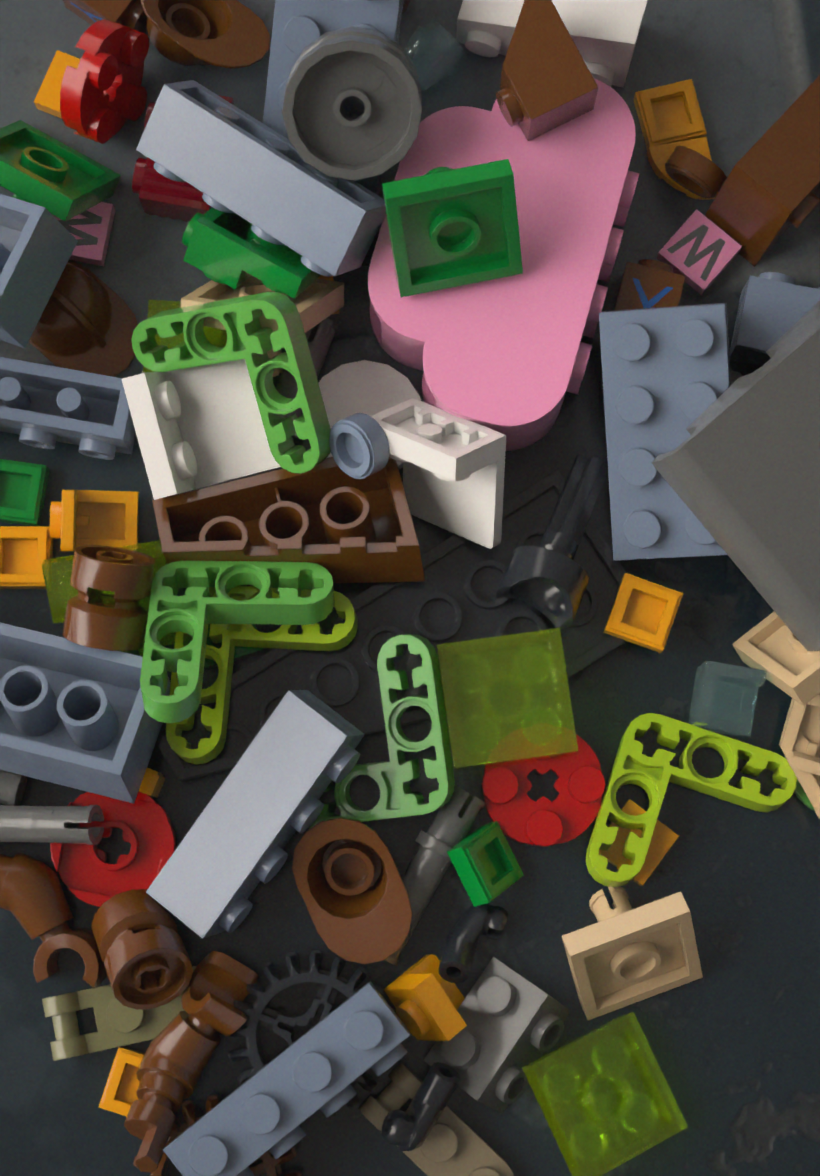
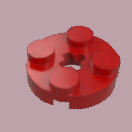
[60,19,149,144]
[481,723,605,847]
[50,791,176,907]

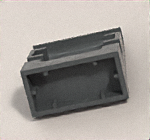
[651,301,820,651]

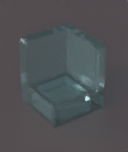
[688,660,767,738]

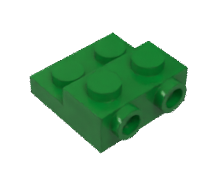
[182,207,320,299]

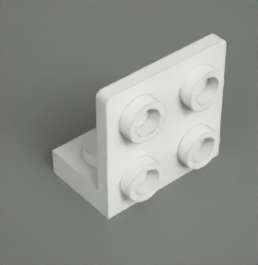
[122,359,281,500]
[371,398,506,549]

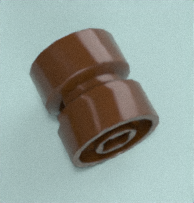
[63,545,155,651]
[91,889,193,1010]

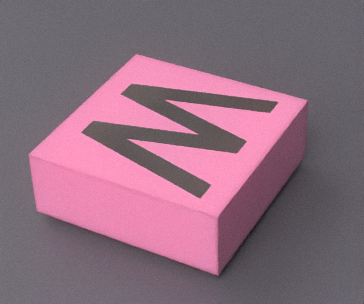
[53,202,115,266]
[657,209,742,295]

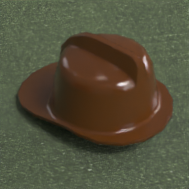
[140,0,270,69]
[29,260,138,377]
[292,818,413,964]

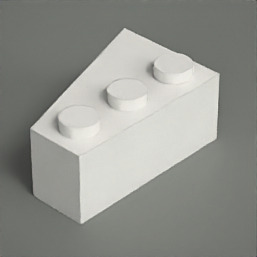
[456,0,648,88]

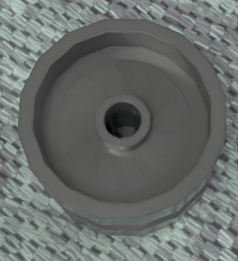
[282,26,422,181]

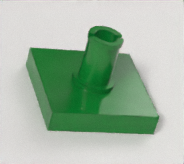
[0,120,121,221]
[382,159,523,298]

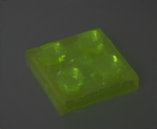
[437,628,578,769]
[522,1012,688,1176]

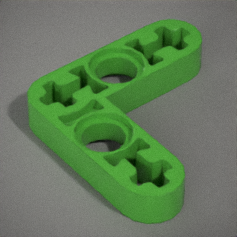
[132,292,331,474]
[140,561,334,723]
[309,634,455,828]

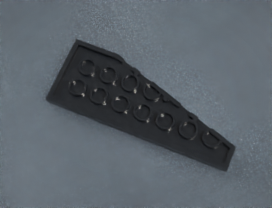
[156,469,627,782]

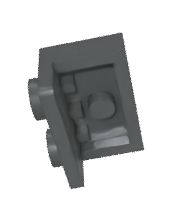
[423,957,570,1114]

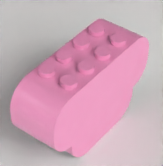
[368,79,640,451]

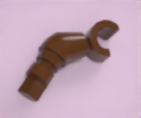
[0,852,107,988]
[124,951,259,1172]

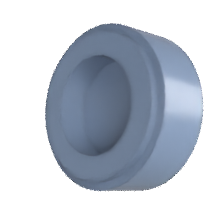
[329,413,389,479]

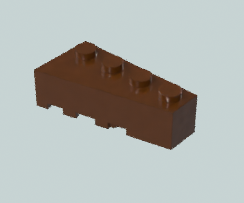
[705,75,820,267]
[152,457,425,586]

